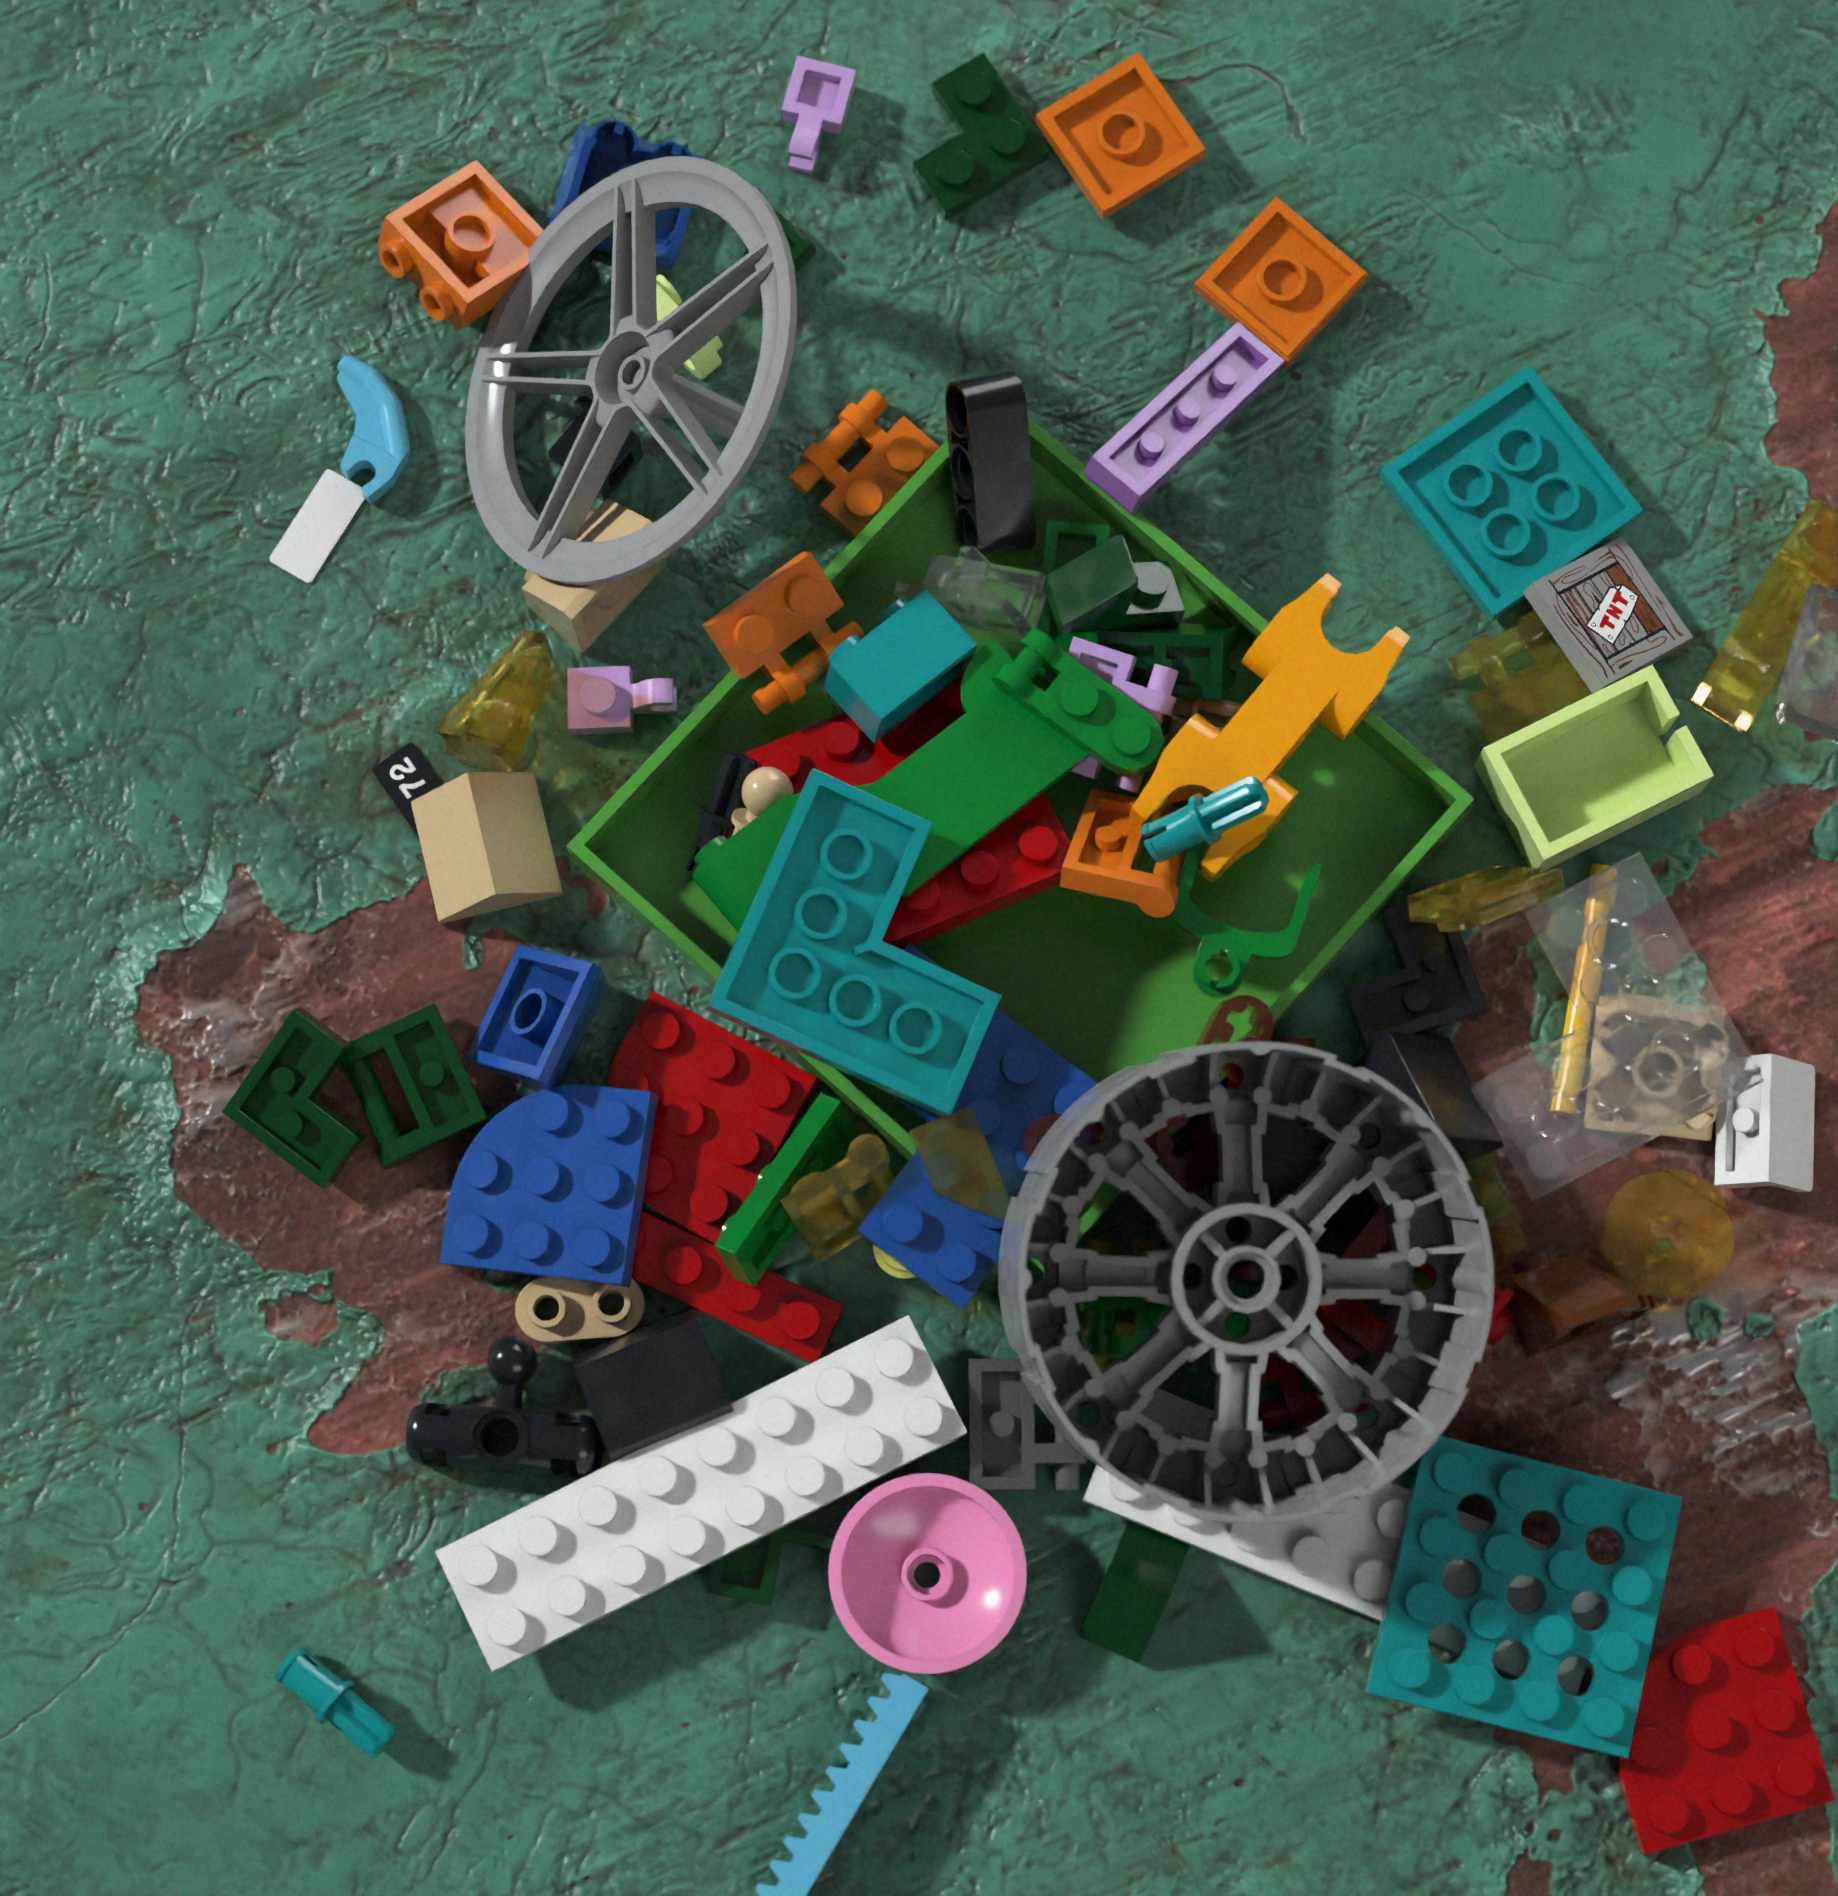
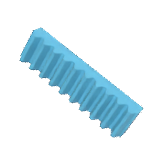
[755,1673,929,1896]

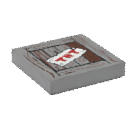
[1523,535,1693,694]

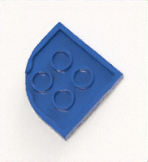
[439,1084,658,1288]

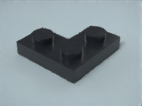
[1343,889,1488,1053]

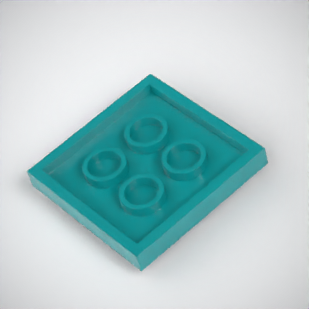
[1378,365,1644,623]

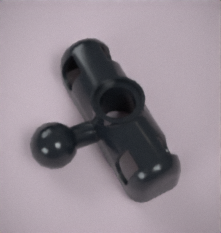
[405,1335,603,1478]

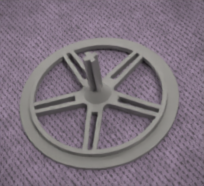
[465,156,797,585]

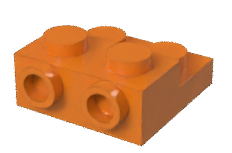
[377,160,544,331]

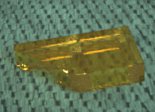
[909,1106,1010,1222]

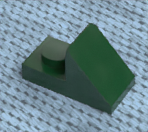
[1043,534,1185,634]

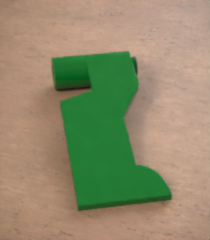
[692,637,1089,933]

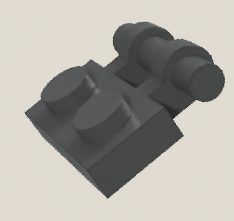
[968,1358,1087,1492]

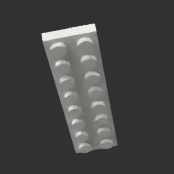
[435,1315,968,1672]
[1082,1388,1605,1696]

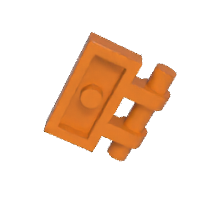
[788,389,940,539]
[702,551,866,715]

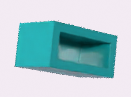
[824,589,977,744]

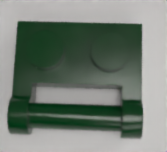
[337,1003,489,1170]

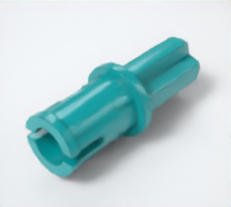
[1141,776,1269,863]
[274,1646,396,1757]

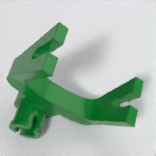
[1171,841,1323,999]

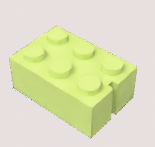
[1474,664,1714,876]

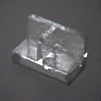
[894,546,1047,639]

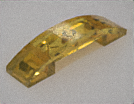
[1689,496,1838,735]

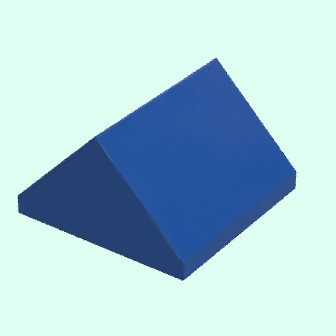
[465,944,609,1092]

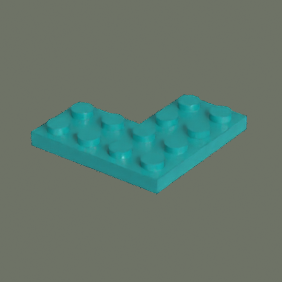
[705,768,1002,1118]

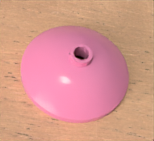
[828,1473,1027,1674]

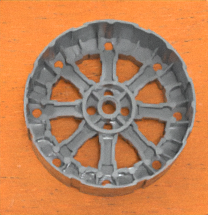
[998,1041,1494,1524]

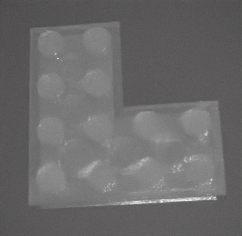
[1471,851,1764,1202]

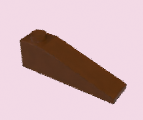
[1500,1251,1659,1358]

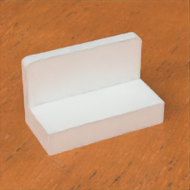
[1714,1053,1815,1192]

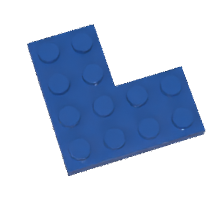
[856,943,1100,1310]

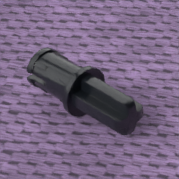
[685,752,758,874]

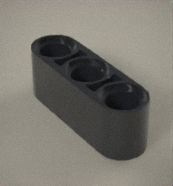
[945,371,1036,561]

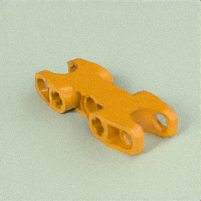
[1129,573,1411,883]

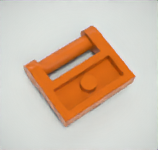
[1060,788,1191,918]

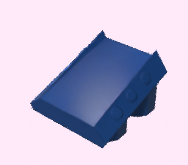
[546,119,705,270]

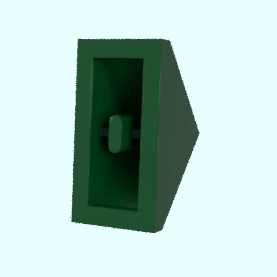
[1078,1520,1190,1663]

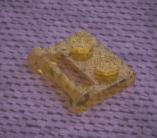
[780,1134,898,1264]

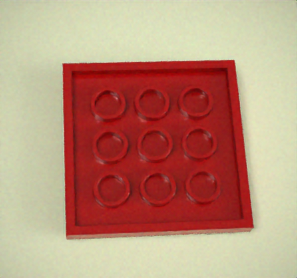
[743,674,1071,950]

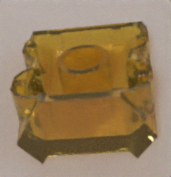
[433,630,556,772]

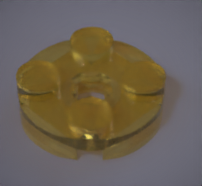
[1600,1170,1734,1300]

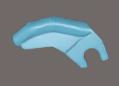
[337,355,411,504]

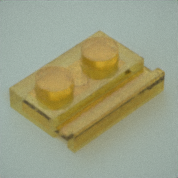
[1407,866,1565,932]

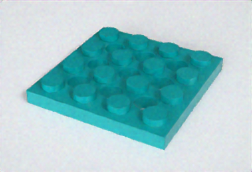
[1365,1436,1683,1758]

